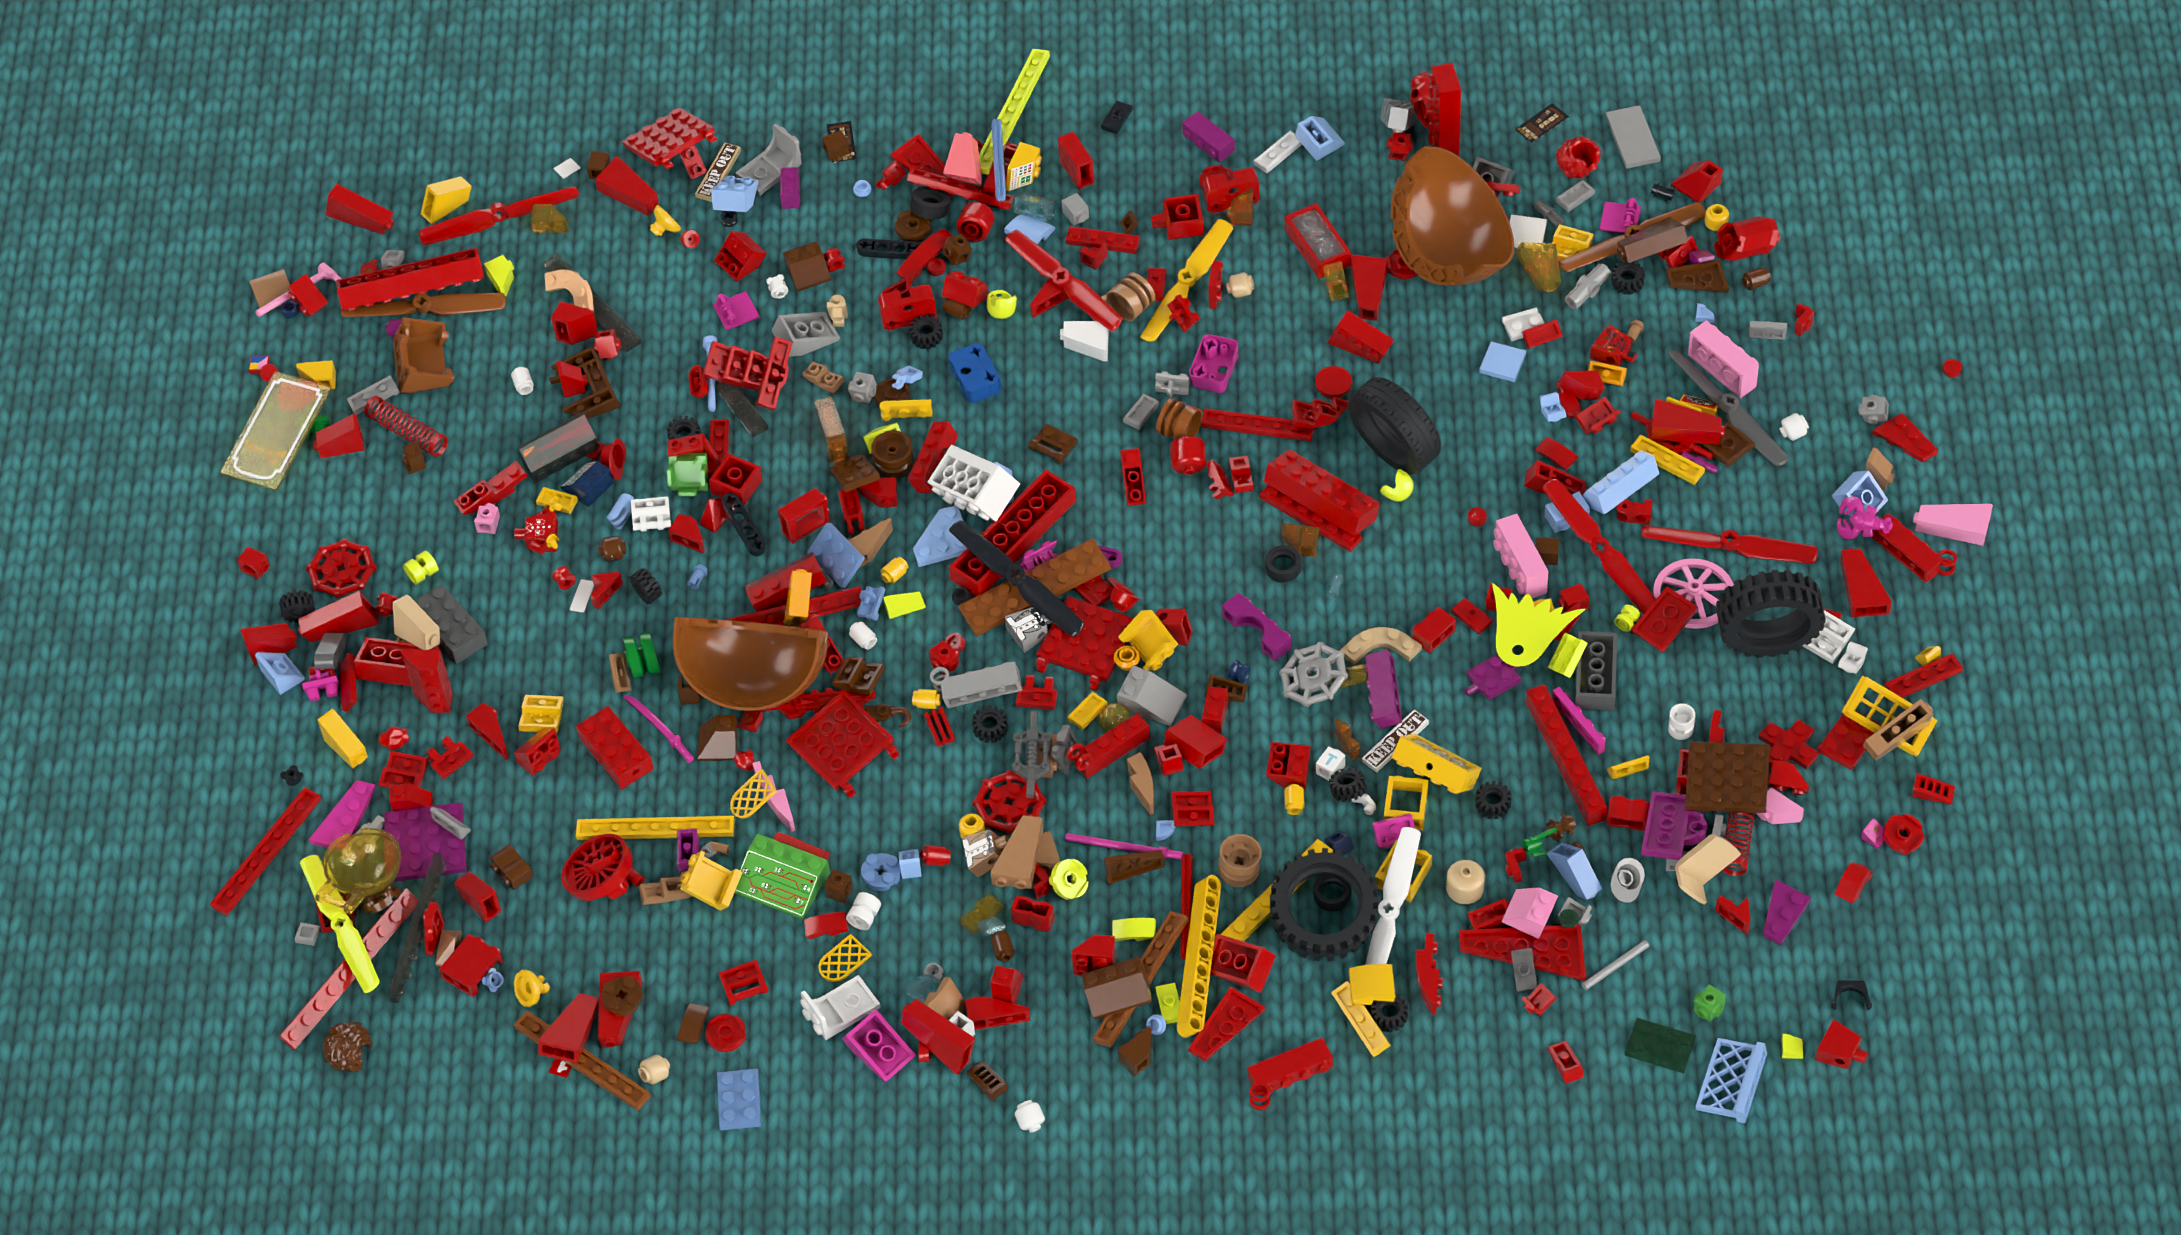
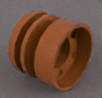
[1156,398,1203,440]

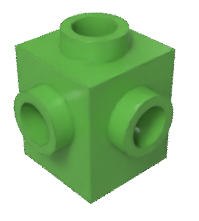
[1693,984,1726,1022]

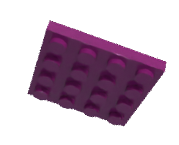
[384,802,467,883]

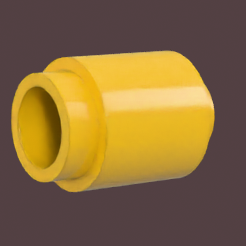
[880,557,909,584]
[912,689,942,709]
[1284,784,1304,815]

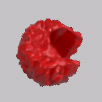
[1556,136,1601,179]

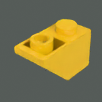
[296,360,336,390]

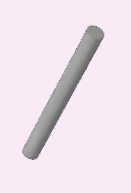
[1582,940,1649,990]

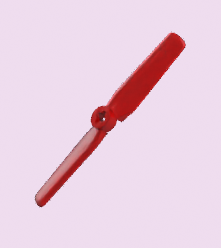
[419,186,579,246]
[1005,230,1122,332]
[1542,479,1656,615]
[1641,525,1818,564]

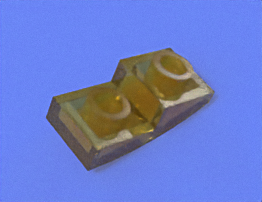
[960,894,1004,935]

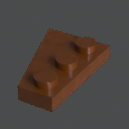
[1666,260,1729,293]
[1104,850,1165,885]

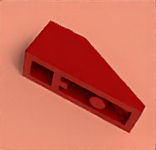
[1030,276,1073,318]
[1524,460,1586,496]
[466,702,509,760]
[965,996,1030,1030]

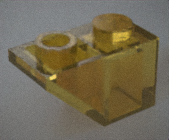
[531,204,569,233]

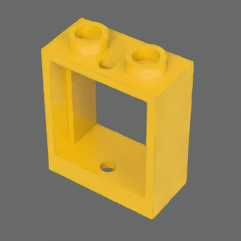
[1384,776,1428,830]
[1375,840,1432,902]

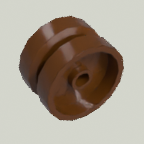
[872,430,914,478]

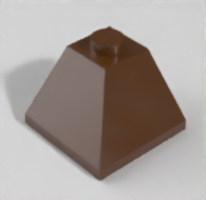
[697,715,738,761]

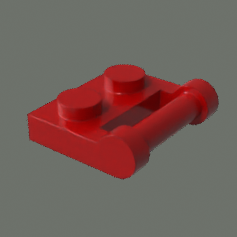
[1208,260,1224,309]
[719,959,768,1006]

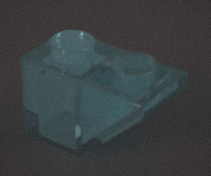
[903,974,942,1003]

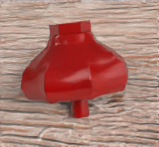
[733,750,756,771]

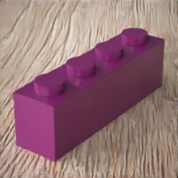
[1364,649,1402,729]

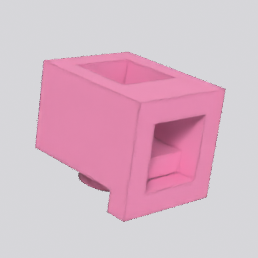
[474,503,500,534]

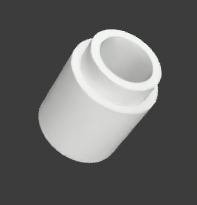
[511,367,534,395]
[849,622,877,650]

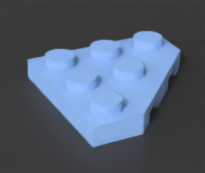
[913,505,967,567]

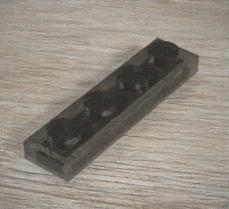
[715,382,768,438]

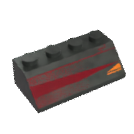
[518,412,599,483]

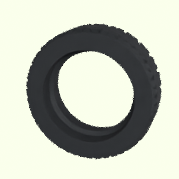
[1348,377,1441,475]

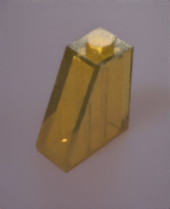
[1516,242,1561,292]

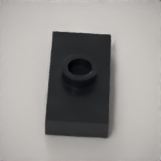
[1101,100,1133,134]

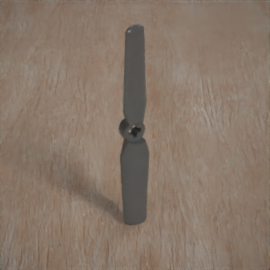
[1668,350,1789,467]

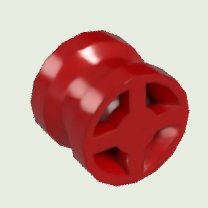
[552,566,576,590]

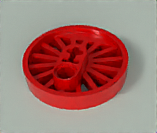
[561,834,633,901]

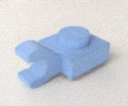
[892,366,923,389]

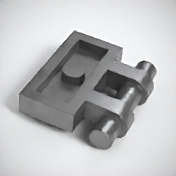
[1052,725,1079,775]

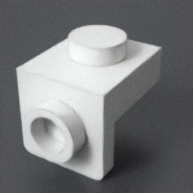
[1838,641,1868,674]

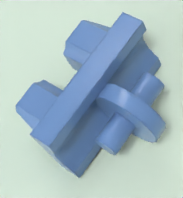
[857,586,885,621]

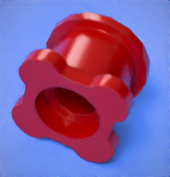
[823,248,845,272]
[375,592,398,617]

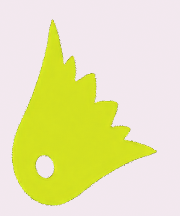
[1492,583,1585,667]

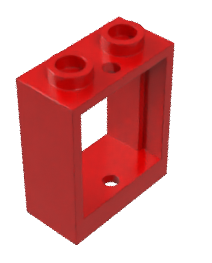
[778,488,830,544]

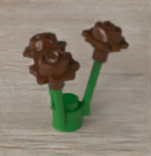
[1522,813,1585,858]

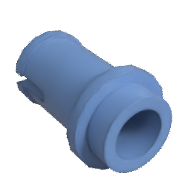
[687,564,707,589]

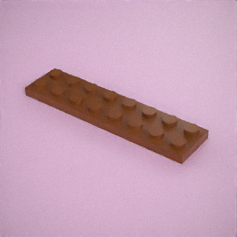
[958,538,1111,637]

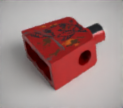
[1590,324,1637,366]

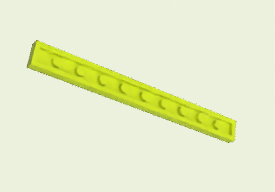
[979,49,1050,174]

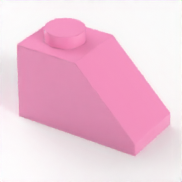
[1756,787,1804,824]

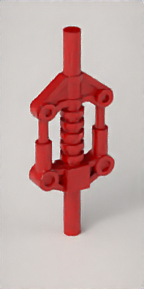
[1631,411,1714,460]

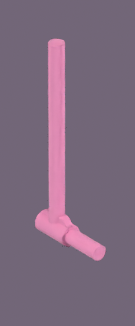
[255,263,342,317]

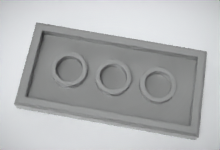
[1605,105,1661,169]

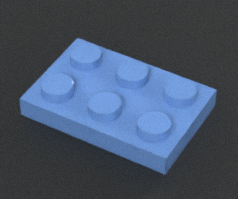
[807,523,865,588]
[717,1068,761,1130]

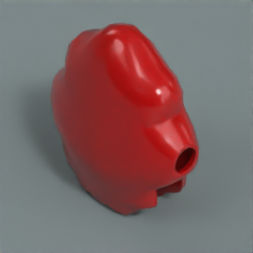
[1410,71,1431,129]

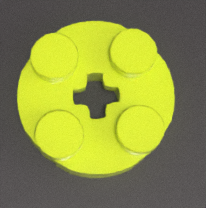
[1049,859,1088,900]

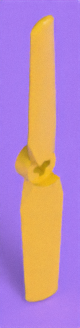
[1140,219,1233,342]

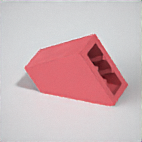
[943,132,982,185]

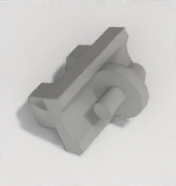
[1155,371,1189,397]

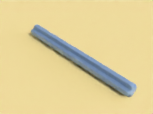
[991,119,1006,201]

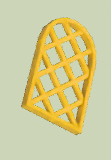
[730,768,777,819]
[818,934,872,982]

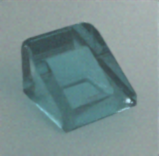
[978,917,1006,937]

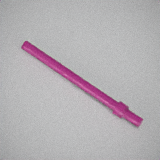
[1065,833,1183,860]

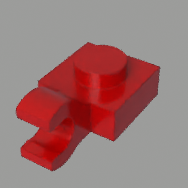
[875,160,907,190]

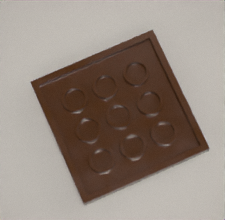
[1685,742,1770,813]

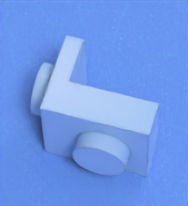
[1540,392,1566,422]

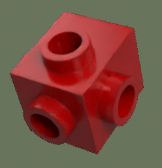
[1386,132,1413,161]
[929,640,959,675]

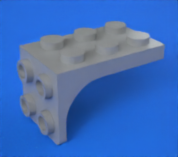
[736,124,802,196]

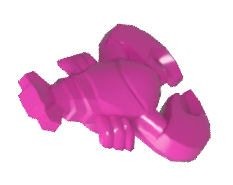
[1837,496,1893,540]

